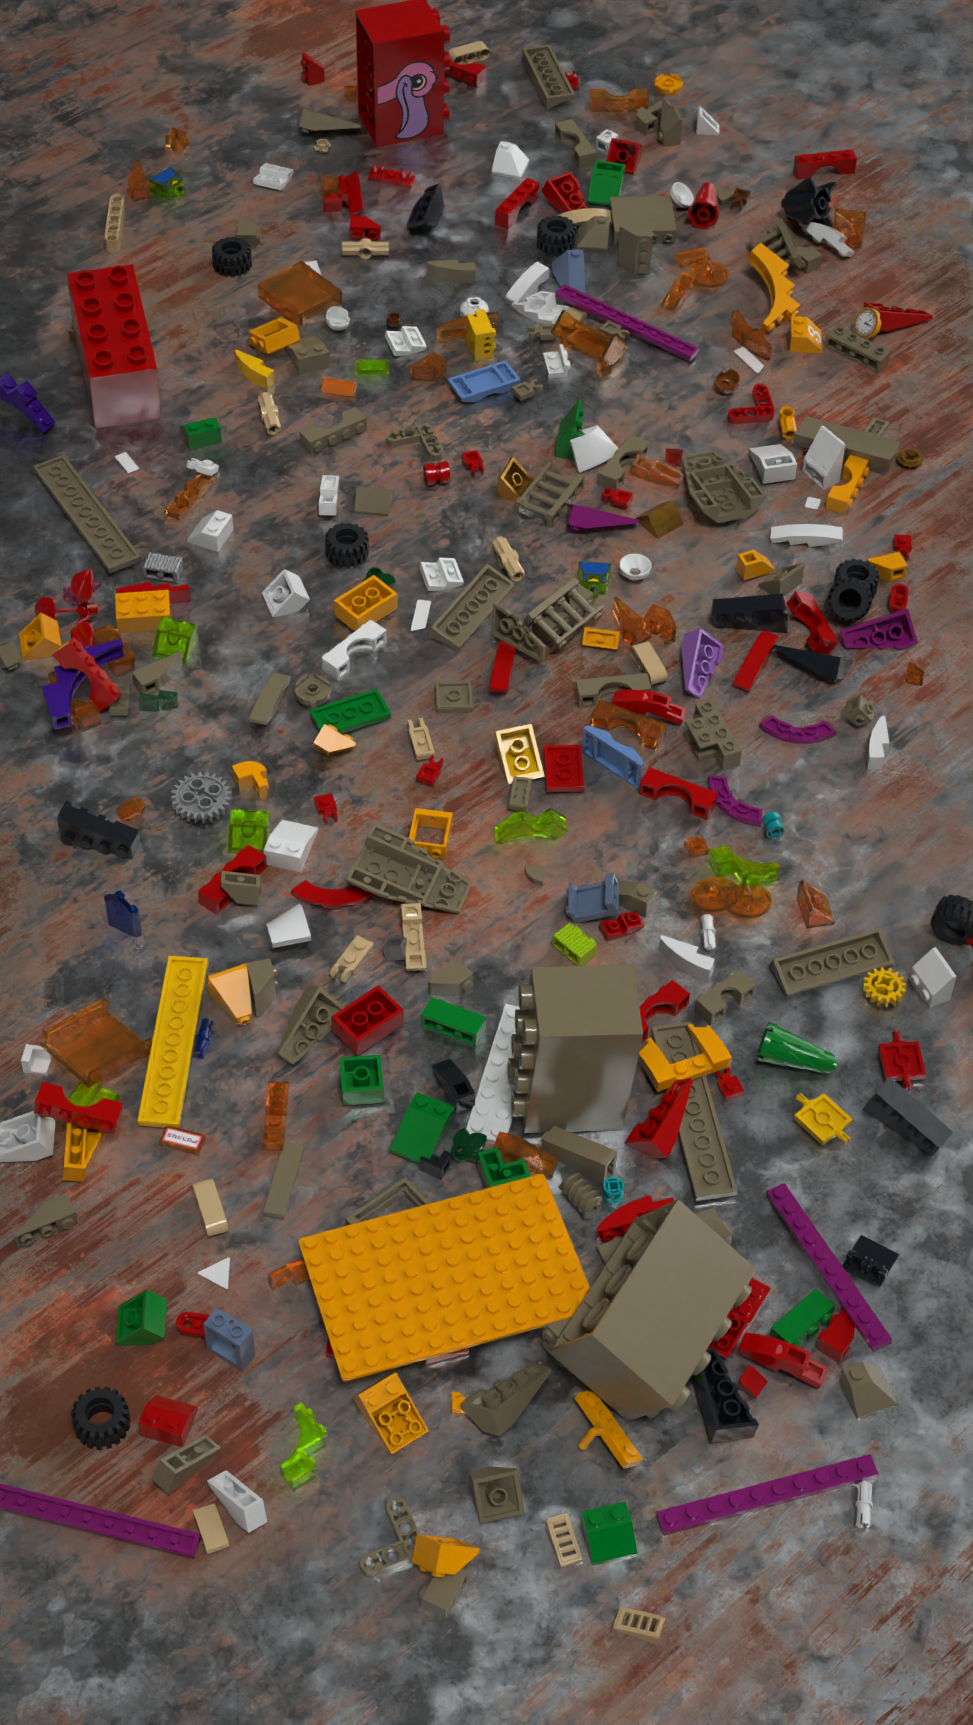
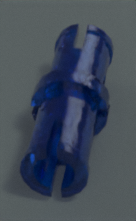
[192,1018,214,1059]

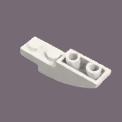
[798,222,855,257]

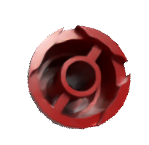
[688,182,719,229]

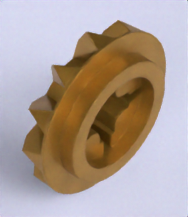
[897,448,924,469]

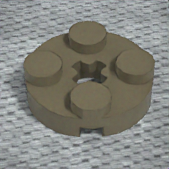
[295,675,331,709]

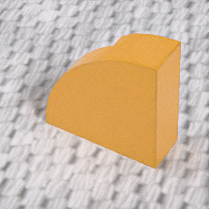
[451,1391,468,1415]

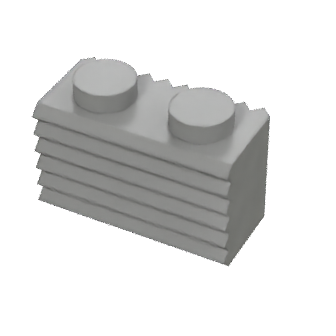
[142,552,183,583]

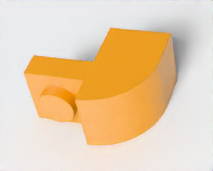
[232,761,269,799]

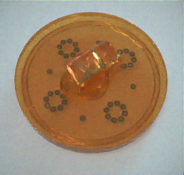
[689,261,729,288]
[690,877,739,912]
[724,883,772,918]

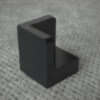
[419,1150,452,1180]

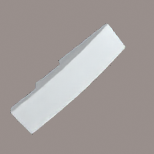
[770,524,843,548]

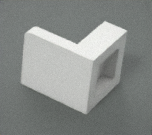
[21,1044,52,1075]

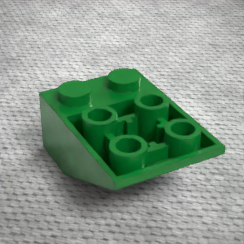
[587,160,625,206]
[556,399,584,459]

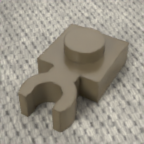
[599,320,630,343]
[528,324,556,340]
[512,379,542,401]

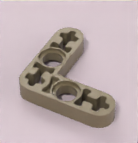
[386,424,443,461]
[360,1496,420,1578]

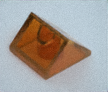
[797,880,836,929]

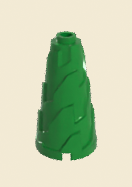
[756,1022,838,1074]

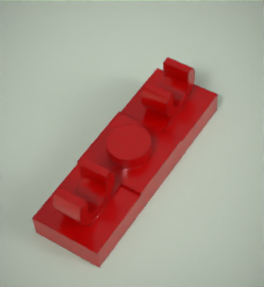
[368,164,416,189]

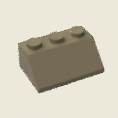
[617,224,653,274]

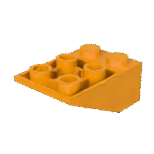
[352,1372,429,1455]

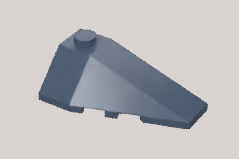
[551,249,586,305]

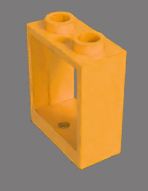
[248,317,300,354]
[409,808,453,859]

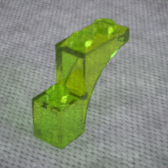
[494,808,568,845]
[709,845,780,889]
[280,1402,328,1492]

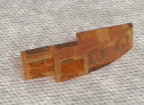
[731,310,772,361]
[262,1081,289,1151]

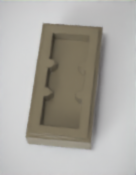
[508,776,532,812]

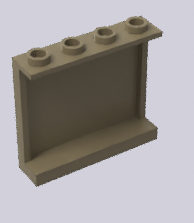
[609,196,677,244]

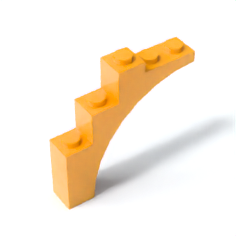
[747,243,800,336]

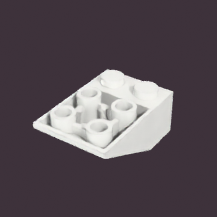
[802,426,846,490]
[748,444,797,484]

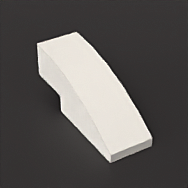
[505,262,549,303]
[319,475,339,516]
[867,716,890,770]
[659,935,715,982]

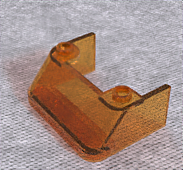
[550,309,629,367]

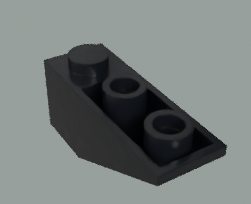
[432,1059,475,1114]

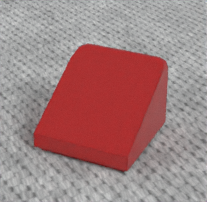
[323,193,342,212]
[737,1365,768,1399]

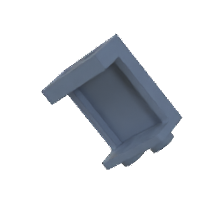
[566,872,619,923]

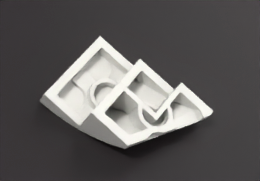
[512,291,570,324]
[570,425,619,472]
[266,904,311,948]

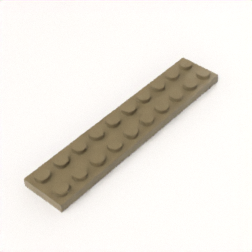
[33,454,141,574]
[651,1021,738,1201]

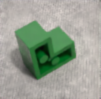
[477,1147,531,1189]

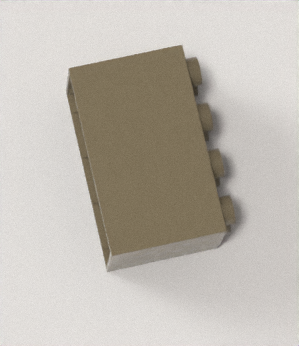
[507,965,643,1133]
[549,1199,755,1421]

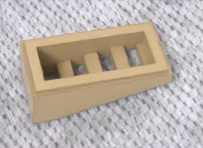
[545,1513,583,1568]
[613,1606,666,1645]

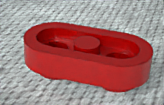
[889,584,909,612]
[176,1312,210,1338]

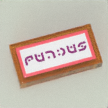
[159,1126,206,1156]

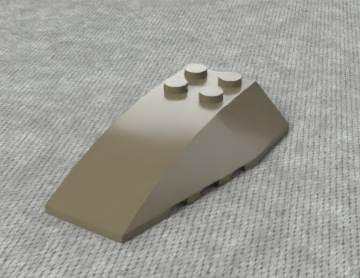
[682,450,767,523]
[345,823,473,914]

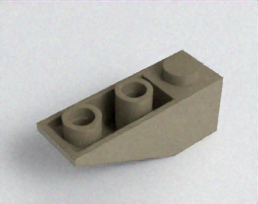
[132,651,183,698]
[14,1193,78,1248]

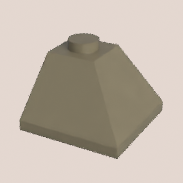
[576,216,610,251]
[839,1362,898,1419]
[468,1466,525,1524]

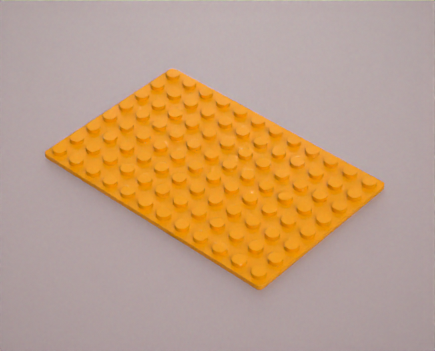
[299,1174,590,1382]

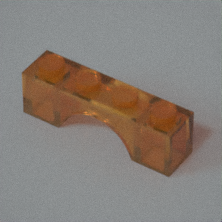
[589,89,649,112]
[47,671,101,732]
[590,700,667,751]

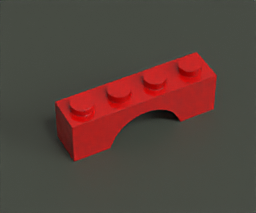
[444,52,486,88]
[793,149,857,180]
[495,178,540,230]
[786,591,839,655]
[53,637,121,711]
[639,767,718,820]
[198,844,267,915]
[639,980,690,1044]
[34,1081,123,1135]

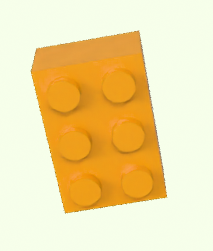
[334,575,398,631]
[115,590,172,634]

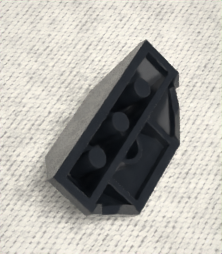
[406,183,445,230]

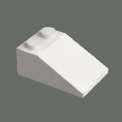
[264,820,318,872]
[0,1111,55,1162]

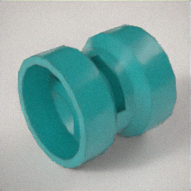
[762,812,785,839]
[602,1177,624,1206]

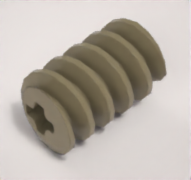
[559,1172,603,1219]

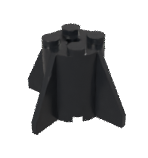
[781,177,837,228]

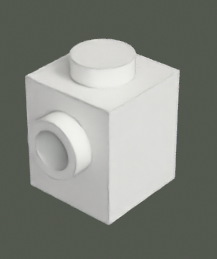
[595,129,619,156]

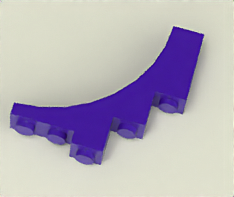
[0,372,56,433]
[41,639,124,730]

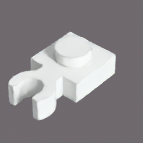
[186,458,219,476]

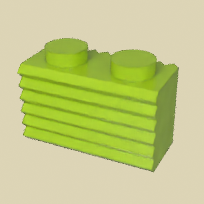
[552,922,597,966]

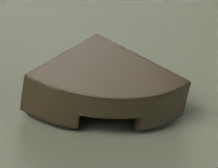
[718,188,732,205]
[525,865,544,886]

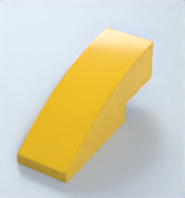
[234,350,274,390]

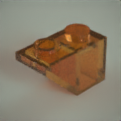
[410,352,447,381]
[643,604,677,642]

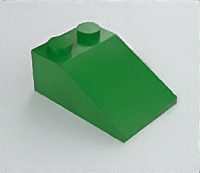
[390,1092,454,1163]

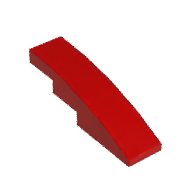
[115,582,191,604]
[733,630,779,693]
[489,641,517,692]

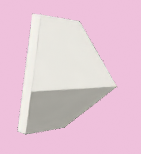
[696,106,719,136]

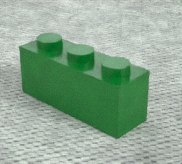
[421,997,486,1047]
[769,1288,835,1348]

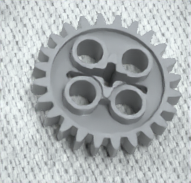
[171,772,232,824]

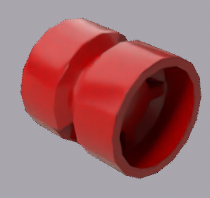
[423,461,451,486]

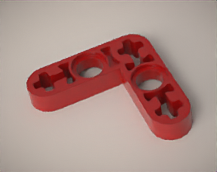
[727,384,775,424]

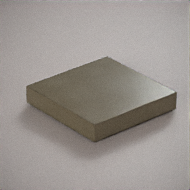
[435,681,473,713]

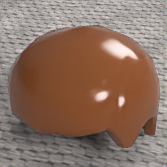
[714,369,740,394]

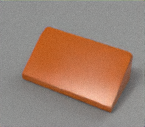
[321,377,357,397]

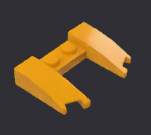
[638,1024,732,1092]

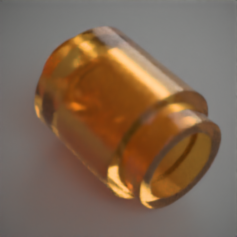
[116,796,146,822]

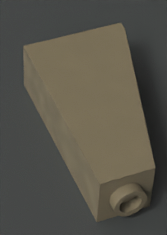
[541,1126,617,1189]

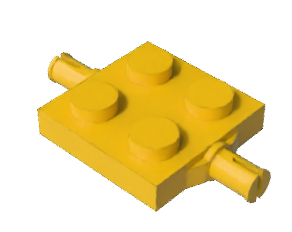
[794,1093,853,1146]

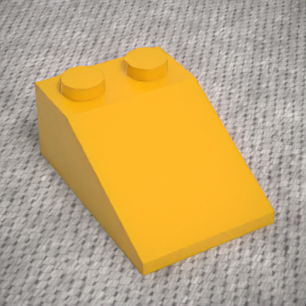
[494,724,545,785]

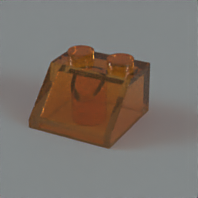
[833,208,866,248]

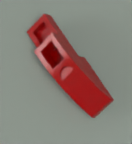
[611,689,686,725]
[595,1195,674,1242]
[708,1278,771,1359]
[737,1332,828,1389]

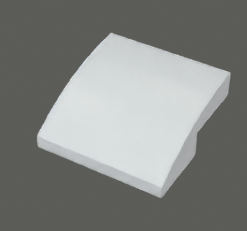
[253,163,294,190]
[384,326,427,356]
[419,558,464,591]

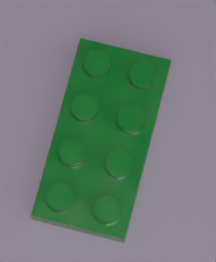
[309,689,391,734]

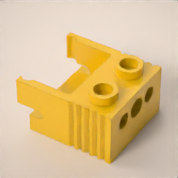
[466,309,496,360]

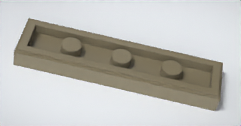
[263,1142,305,1219]

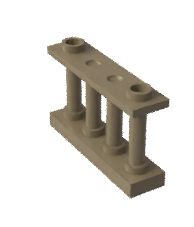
[749,217,804,269]
[515,462,585,528]
[523,577,604,652]

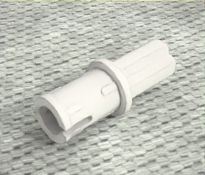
[700,914,716,951]
[855,1481,873,1528]

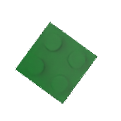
[339,1055,384,1106]

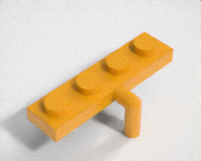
[575,1390,643,1469]

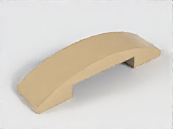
[557,208,613,227]
[401,903,426,971]

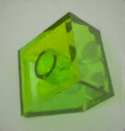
[152,617,198,664]
[228,809,270,854]

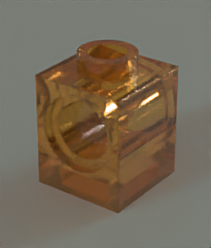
[165,128,190,153]

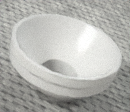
[670,182,694,209]
[460,297,489,320]
[620,554,651,581]

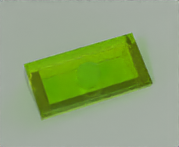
[356,359,389,375]

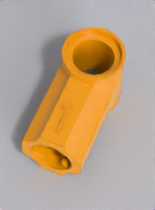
[778,406,797,440]

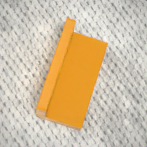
[582,627,621,650]

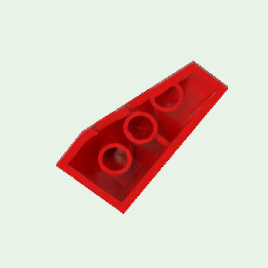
[541,171,588,227]
[863,302,933,333]
[624,1078,693,1158]

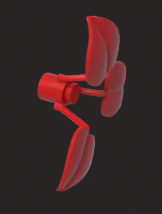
[35,569,98,648]

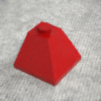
[606,138,643,174]

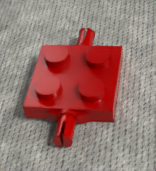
[878,1030,926,1092]

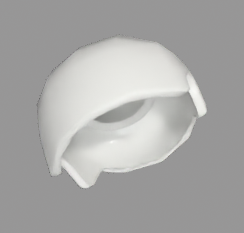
[326,306,350,331]

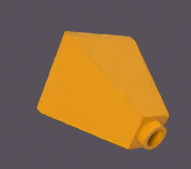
[208,963,252,1026]

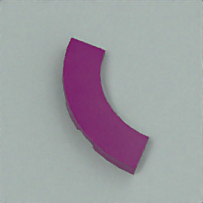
[759,715,837,744]
[708,775,763,827]

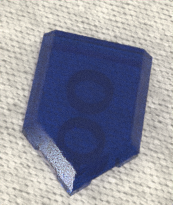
[104,890,142,937]

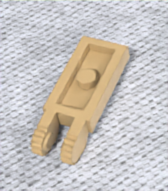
[407,718,435,760]
[330,935,374,983]

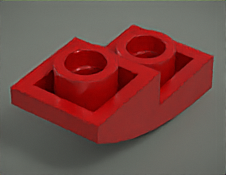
[598,911,645,941]

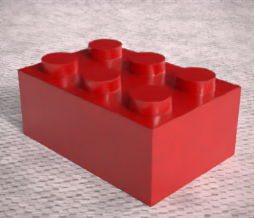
[331,985,404,1056]

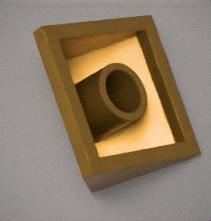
[498,457,534,502]
[635,500,683,539]

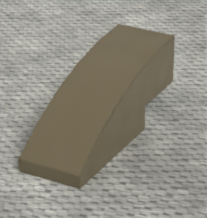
[427,259,476,283]

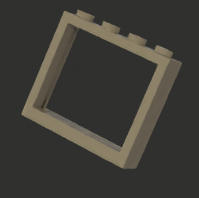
[345,1177,432,1226]

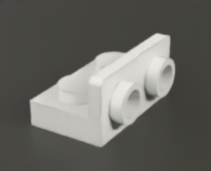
[543,344,571,379]

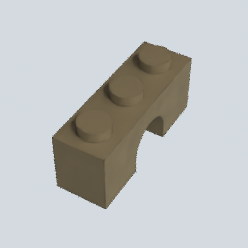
[695,969,756,1026]

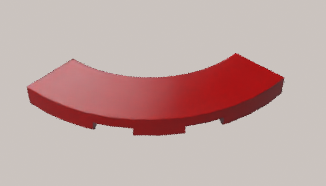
[291,880,373,909]

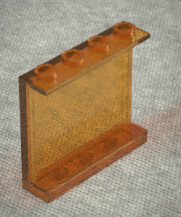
[257,261,343,328]
[40,998,153,1088]

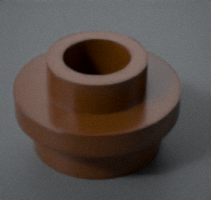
[386,313,402,327]

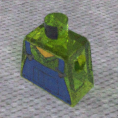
[149,166,187,200]
[578,561,612,599]

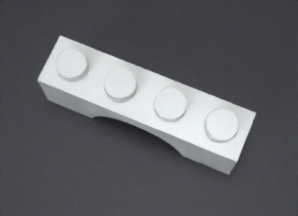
[321,620,387,681]

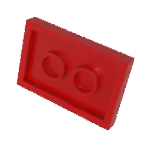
[544,745,584,792]

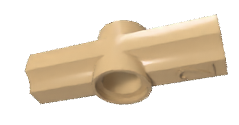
[342,238,389,259]
[258,392,281,436]
[492,536,525,583]

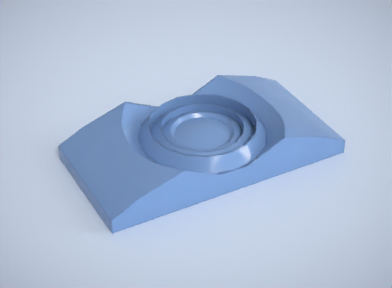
[447,360,521,402]
[582,726,644,790]

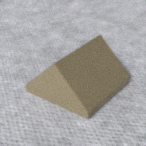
[355,487,393,516]
[759,563,804,596]

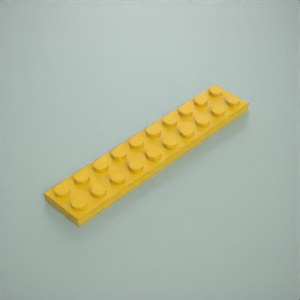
[137,956,208,1129]

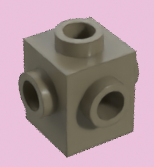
[844,695,874,727]

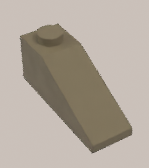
[602,879,656,918]
[152,1434,221,1493]

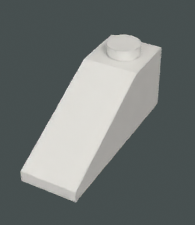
[207,1470,267,1533]

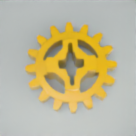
[862,967,906,1007]

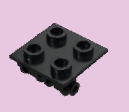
[842,1235,899,1287]

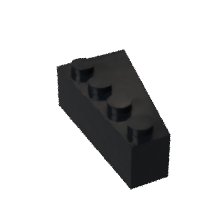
[712,594,788,633]
[57,801,141,859]
[692,1348,759,1443]

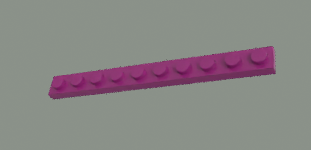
[555,284,699,361]
[766,1183,892,1352]
[656,1454,879,1536]
[0,1484,201,1559]

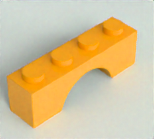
[825,455,870,515]

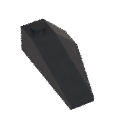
[774,645,853,682]

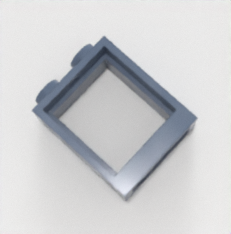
[203,1308,255,1372]

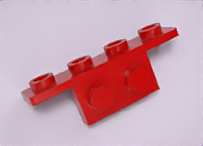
[337,171,364,216]

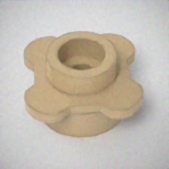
[314,139,331,153]

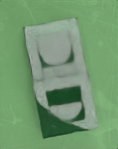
[138,690,179,712]

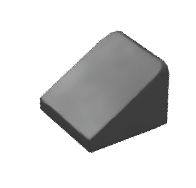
[383,937,407,961]

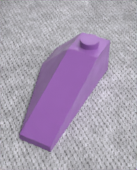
[682,628,724,699]

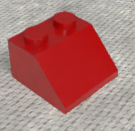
[138,1395,198,1447]

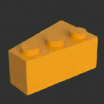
[62,1122,107,1182]

